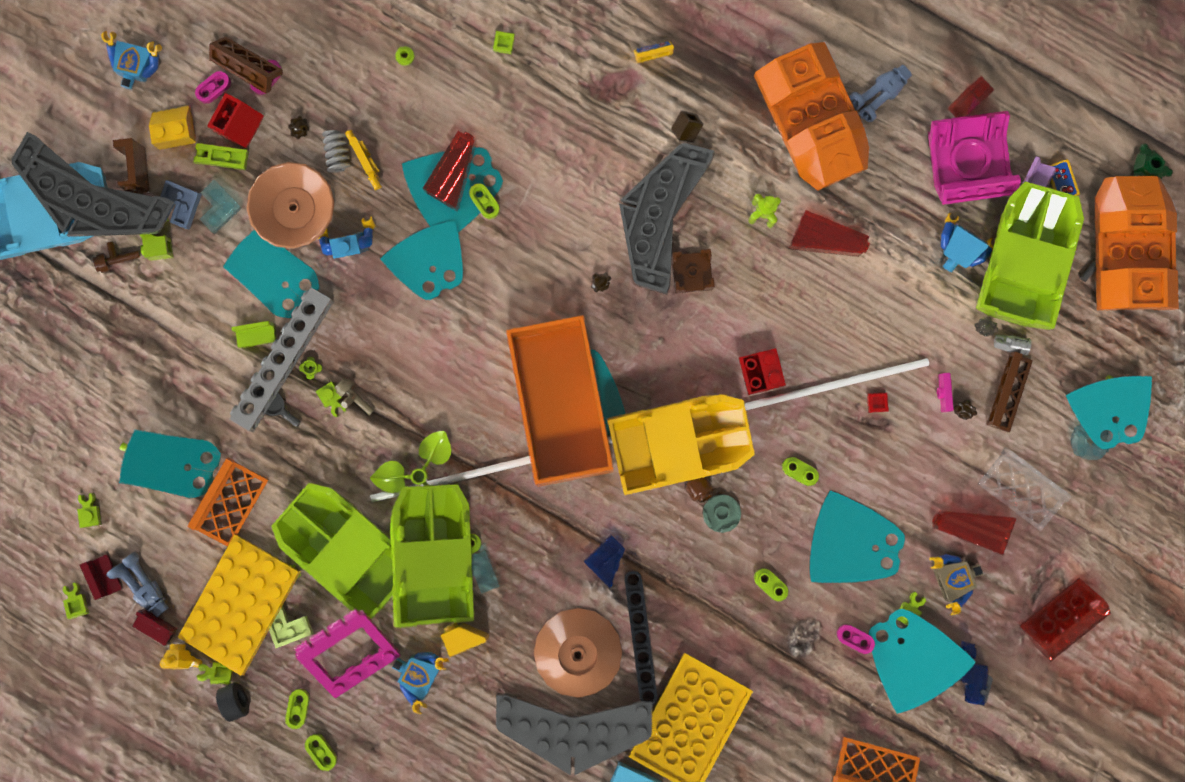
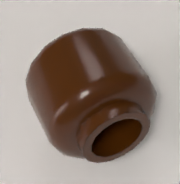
[685,476,714,503]

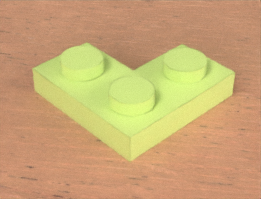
[269,605,314,648]

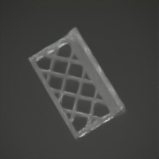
[978,447,1072,531]

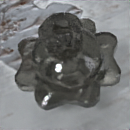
[974,317,998,337]

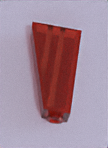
[947,76,995,118]
[422,131,476,211]
[789,210,870,257]
[932,511,1016,555]

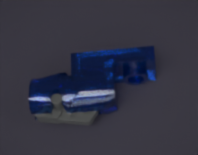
[959,641,993,705]

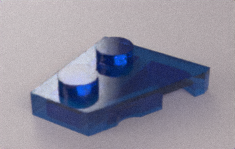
[584,534,625,588]

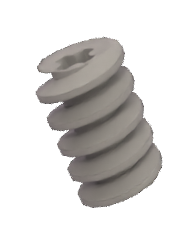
[322,130,351,173]

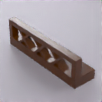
[209,36,283,94]
[986,352,1033,433]

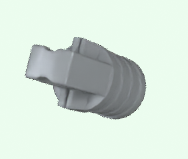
[994,335,1031,356]

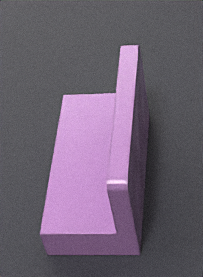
[1023,156,1056,187]

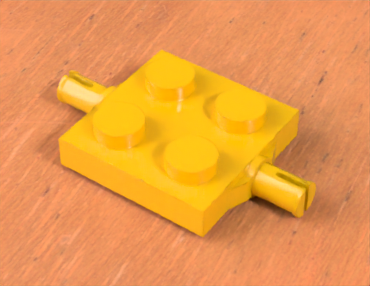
[345,130,382,190]

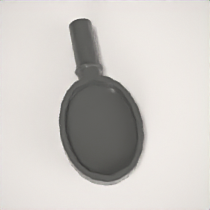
[256,388,301,428]

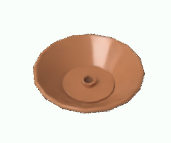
[247,162,335,249]
[534,608,622,698]

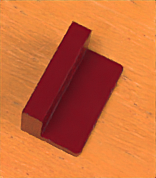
[79,554,123,600]
[132,609,177,646]

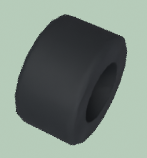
[216,682,249,722]

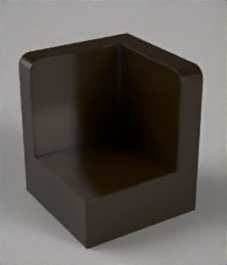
[671,110,704,143]

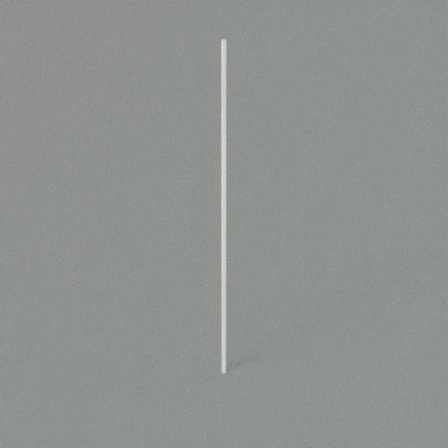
[370,358,929,502]

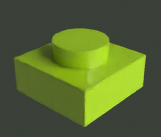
[493,31,515,55]

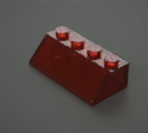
[1019,578,1111,662]

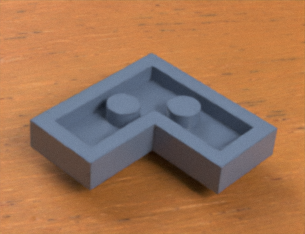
[160,180,202,230]

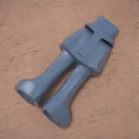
[849,65,912,122]
[106,551,169,618]

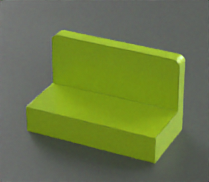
[231,321,277,348]

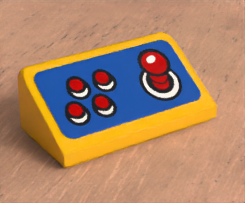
[634,41,674,63]
[1050,159,1080,196]

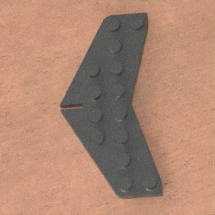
[12,132,175,237]
[619,143,715,295]
[496,693,653,775]

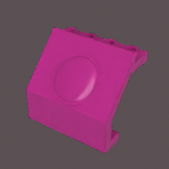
[928,111,1021,205]

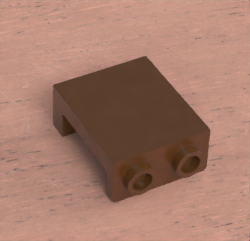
[113,138,150,195]

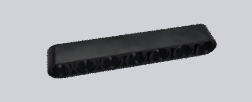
[624,570,657,705]

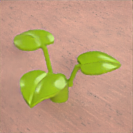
[370,431,452,493]

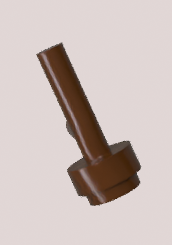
[93,242,141,273]

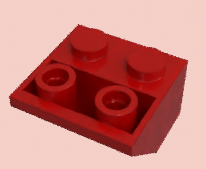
[207,93,265,149]
[739,348,786,395]

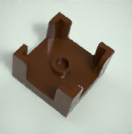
[672,249,715,294]

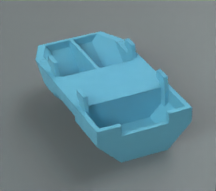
[0,162,108,260]

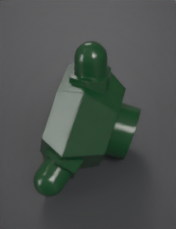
[1133,143,1173,179]

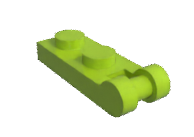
[193,143,249,170]

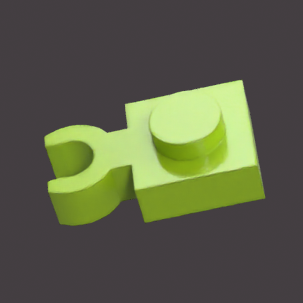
[315,381,347,417]
[77,493,102,528]
[63,583,89,620]
[897,592,926,626]
[196,662,233,684]

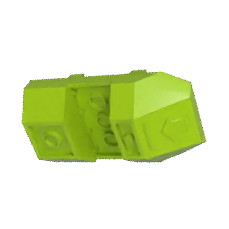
[976,181,1084,330]
[271,483,393,620]
[390,484,474,628]

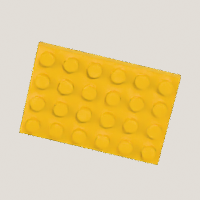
[178,534,301,676]
[628,652,753,782]

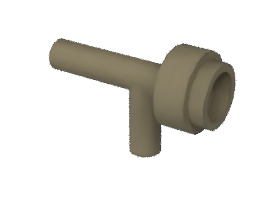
[334,377,374,415]

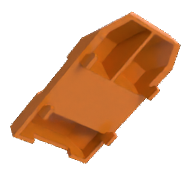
[754,42,869,191]
[1095,176,1179,311]

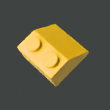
[149,106,196,150]
[441,622,489,657]

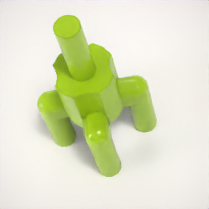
[748,194,781,228]

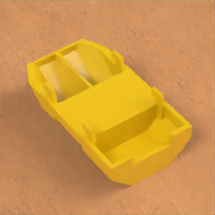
[607,394,755,495]

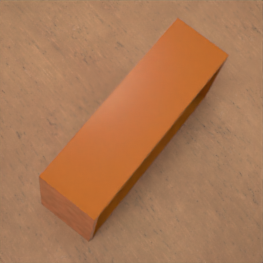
[506,315,613,487]

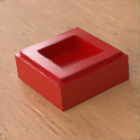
[867,392,889,413]

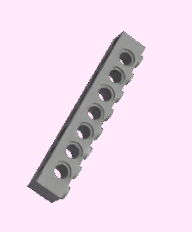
[229,288,334,433]

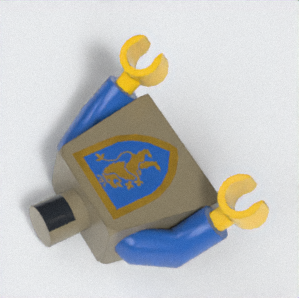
[929,554,983,616]

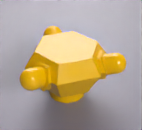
[160,644,202,669]

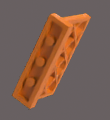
[187,457,268,547]
[832,737,920,782]

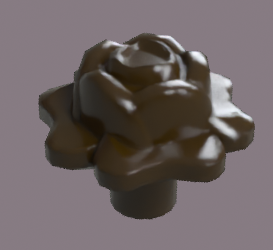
[288,116,309,139]
[591,273,611,292]
[953,400,977,420]

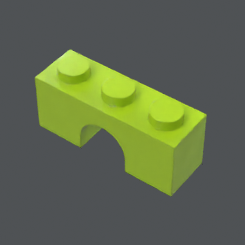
[139,218,173,261]

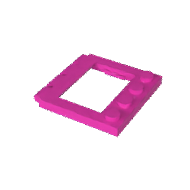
[294,609,401,698]

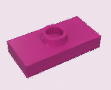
[937,373,954,413]

